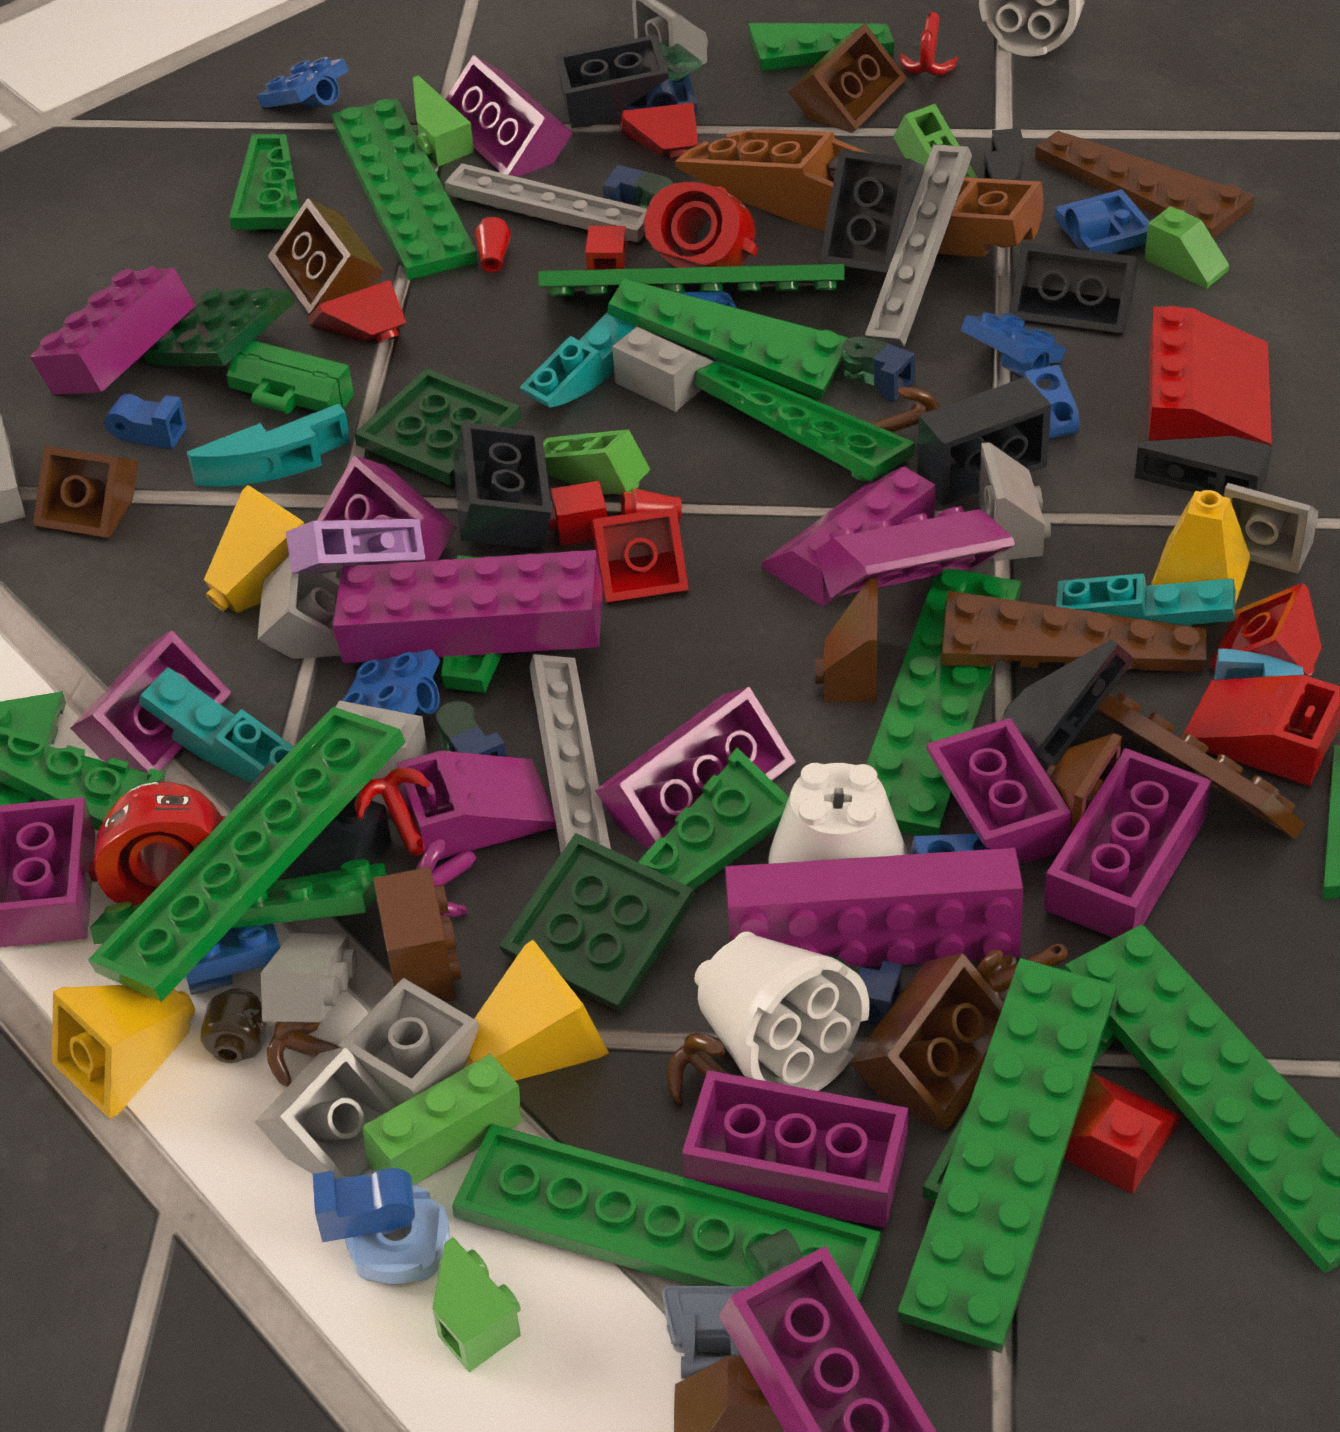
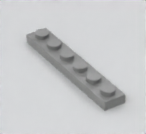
[865,144,972,347]
[445,163,647,242]
[529,654,611,853]

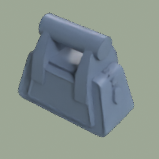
[663,1286,749,1379]

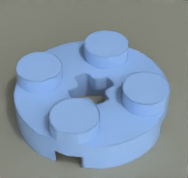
[345,1185,450,1284]

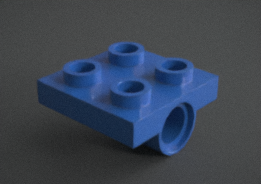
[257,57,349,108]
[1055,189,1149,254]
[960,312,1066,377]
[342,649,440,716]
[186,924,281,995]

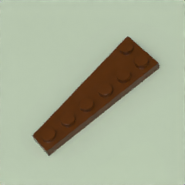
[1035,131,1255,239]
[940,591,1207,672]
[1095,692,1305,839]

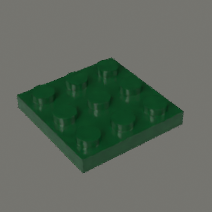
[143,287,295,366]
[354,368,521,486]
[499,833,697,1013]

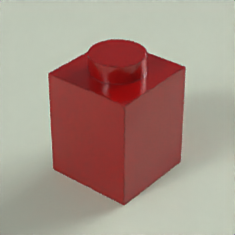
[585,226,628,270]
[548,481,607,546]

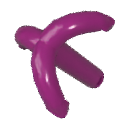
[416,839,477,917]

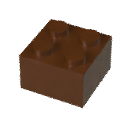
[373,867,462,1002]

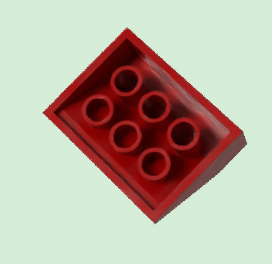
[1148,306,1272,445]

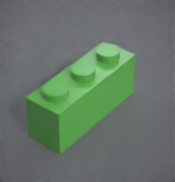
[362,1054,521,1185]

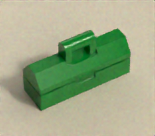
[227,340,354,414]

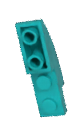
[520,313,645,408]
[187,404,351,487]
[1056,574,1236,627]
[139,667,294,783]

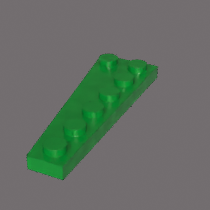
[607,279,850,400]
[694,360,916,481]
[90,859,387,944]

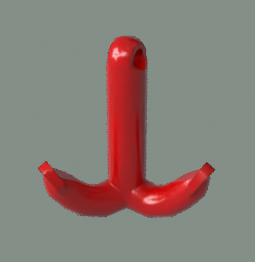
[899,12,959,76]
[354,767,431,856]

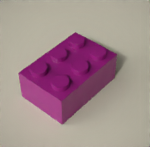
[0,797,95,947]

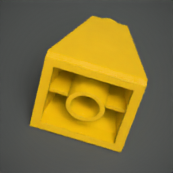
[204,485,304,614]
[1150,490,1251,605]
[464,940,609,1081]
[52,985,195,1119]

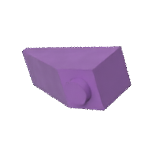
[286,519,425,574]

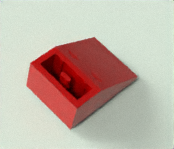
[1181,675,1340,786]

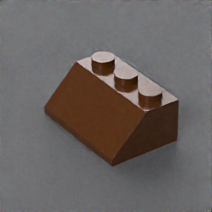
[788,24,907,133]
[268,198,384,315]
[850,953,1004,1130]

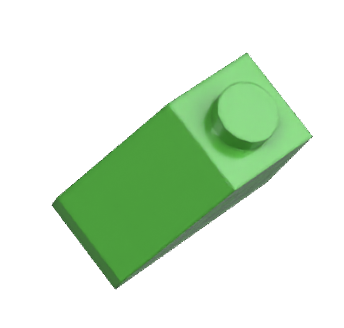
[1145,206,1229,289]

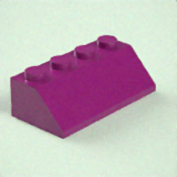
[445,55,573,177]
[761,467,935,607]
[816,506,1015,598]
[595,687,796,850]

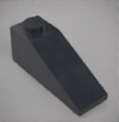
[1134,436,1272,497]
[1000,639,1135,765]

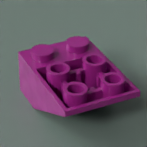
[397,751,556,860]

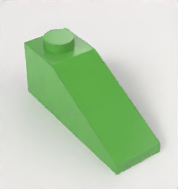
[413,75,474,167]
[893,104,978,178]
[543,429,650,496]

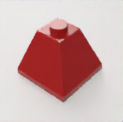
[620,103,699,160]
[307,280,407,344]
[1209,583,1322,677]
[1064,1072,1181,1194]

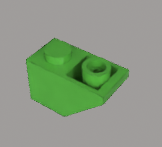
[432,1237,521,1372]

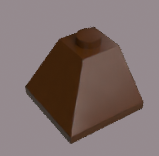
[815,578,878,702]
[1046,733,1122,836]
[674,1356,784,1432]

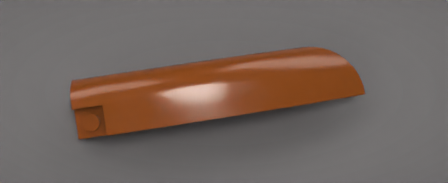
[675,129,1043,257]

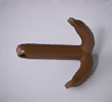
[870,387,941,452]
[976,944,1068,1003]
[267,1022,339,1087]
[667,1033,732,1105]

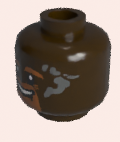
[200,988,268,1064]

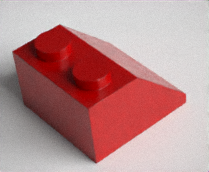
[590,507,689,603]

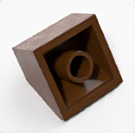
[33,445,139,538]

